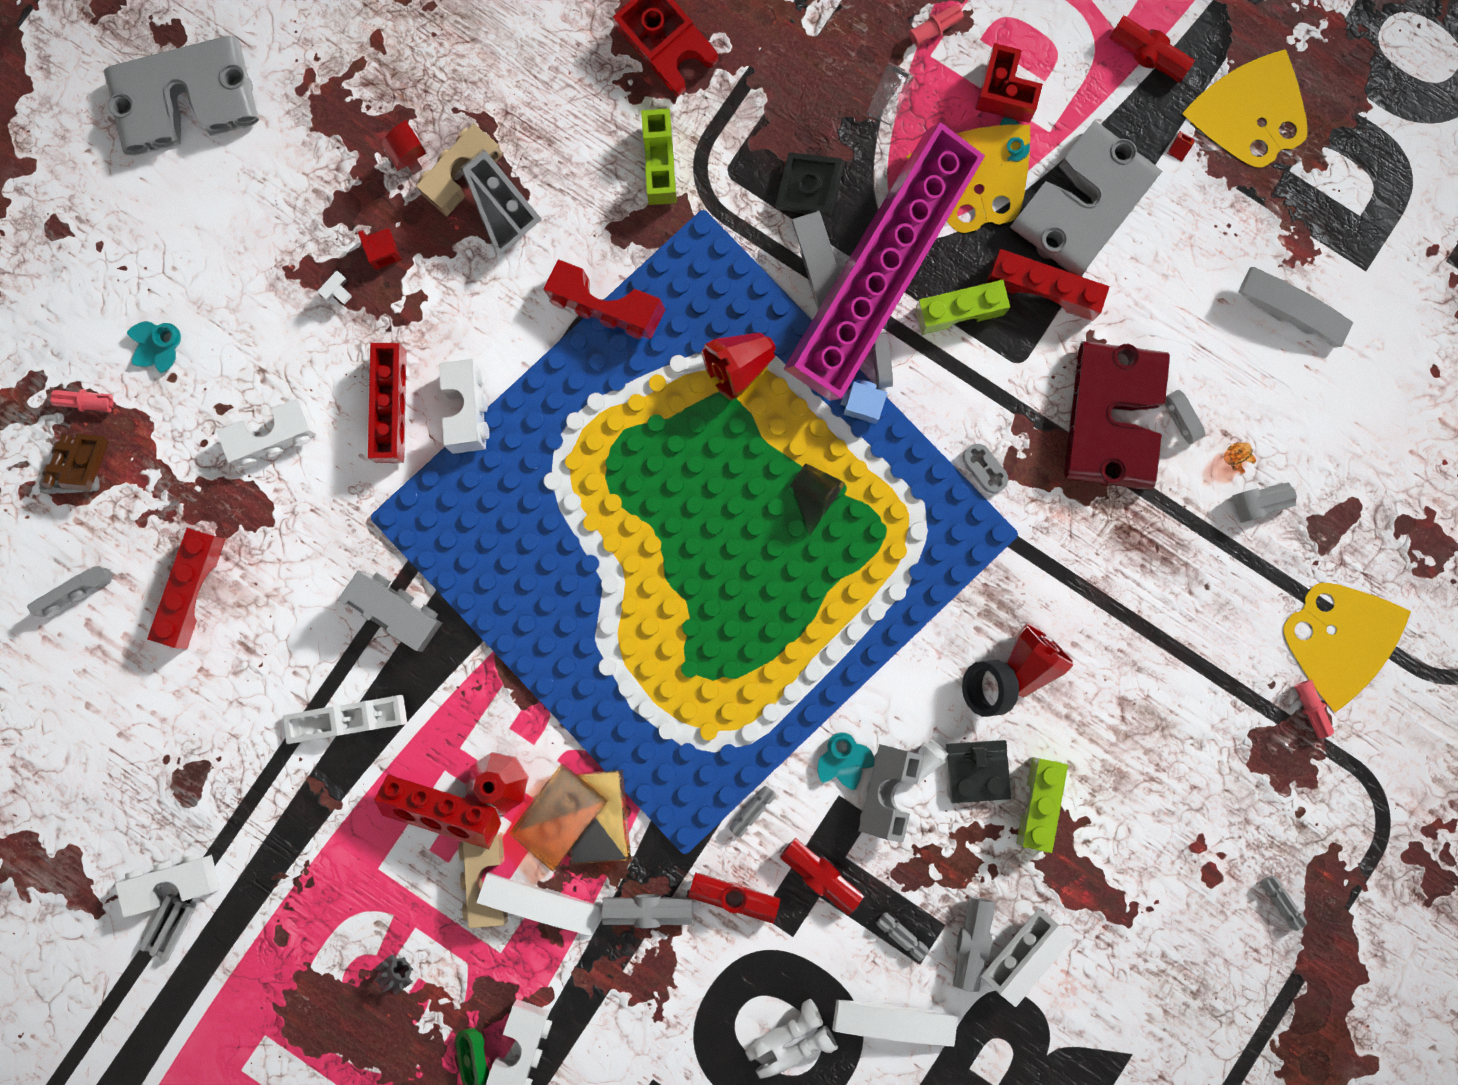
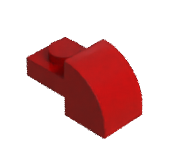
[382,120,427,175]

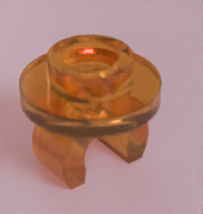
[1224,442,1256,474]

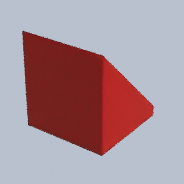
[1167,131,1195,162]

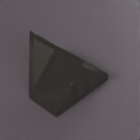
[789,463,845,536]

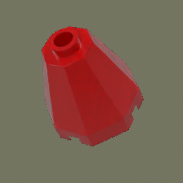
[701,332,776,401]
[1006,623,1074,698]
[465,752,529,815]

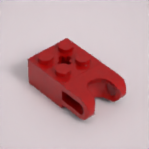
[612,0,719,96]

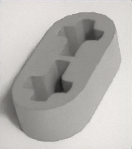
[872,333,893,388]
[1165,390,1205,444]
[963,444,1008,494]

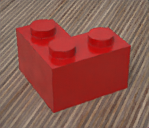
[975,43,1043,123]

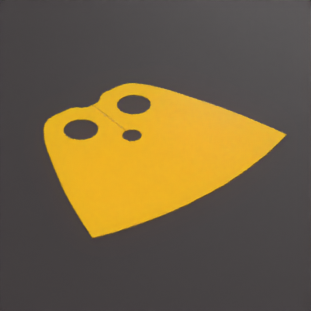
[1182,49,1307,168]
[906,124,1030,233]
[1283,583,1411,713]

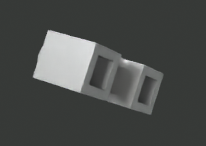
[858,744,924,842]

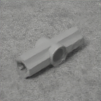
[602,894,692,928]
[953,896,996,992]

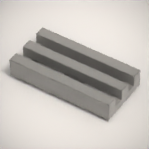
[139,894,196,962]

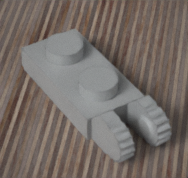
[27,566,114,618]

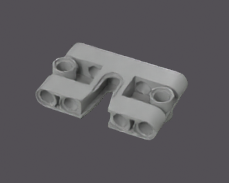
[103,36,259,155]
[1010,120,1163,276]

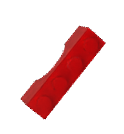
[986,249,1110,321]
[543,259,665,340]
[147,527,226,649]

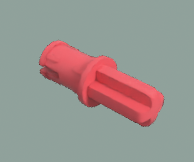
[909,5,964,47]
[50,389,114,413]
[1294,679,1334,739]

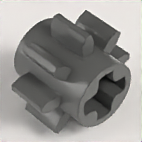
[374,954,413,995]

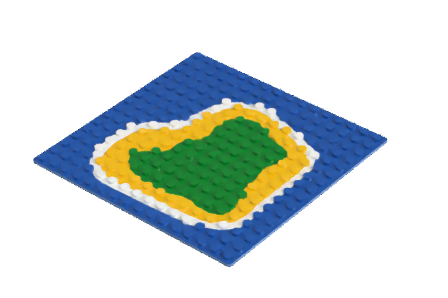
[371,210,1018,854]

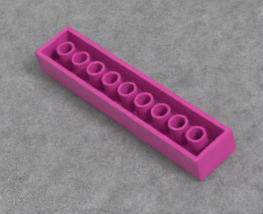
[783,122,985,401]

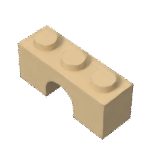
[416,123,503,217]
[458,832,508,928]

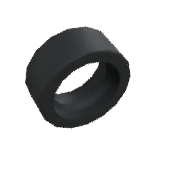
[962,659,1019,717]

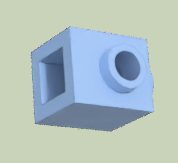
[840,380,887,424]

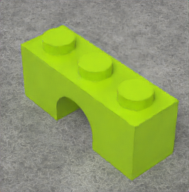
[641,108,677,205]
[915,280,1010,335]
[1016,757,1069,853]

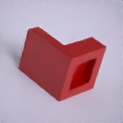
[358,228,402,270]

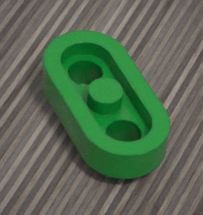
[455,1027,489,1085]

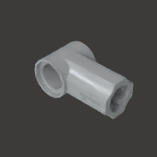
[1232,482,1297,523]

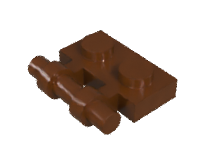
[41,434,109,492]

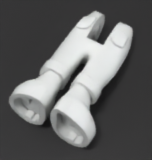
[745,999,838,1079]

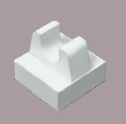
[317,271,352,305]

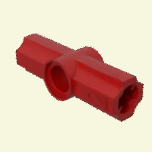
[1109,15,1195,83]
[779,837,864,916]
[688,872,781,924]

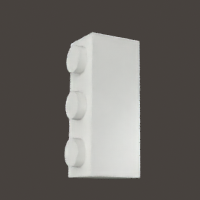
[981,908,1074,1007]

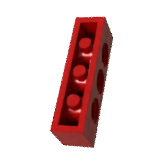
[368,343,407,463]
[374,774,501,850]

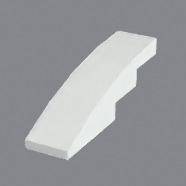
[283,695,407,744]
[476,872,602,936]
[832,1000,958,1047]

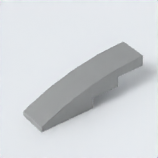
[792,211,840,310]
[1238,266,1354,348]

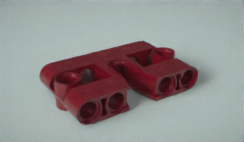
[1064,341,1170,490]

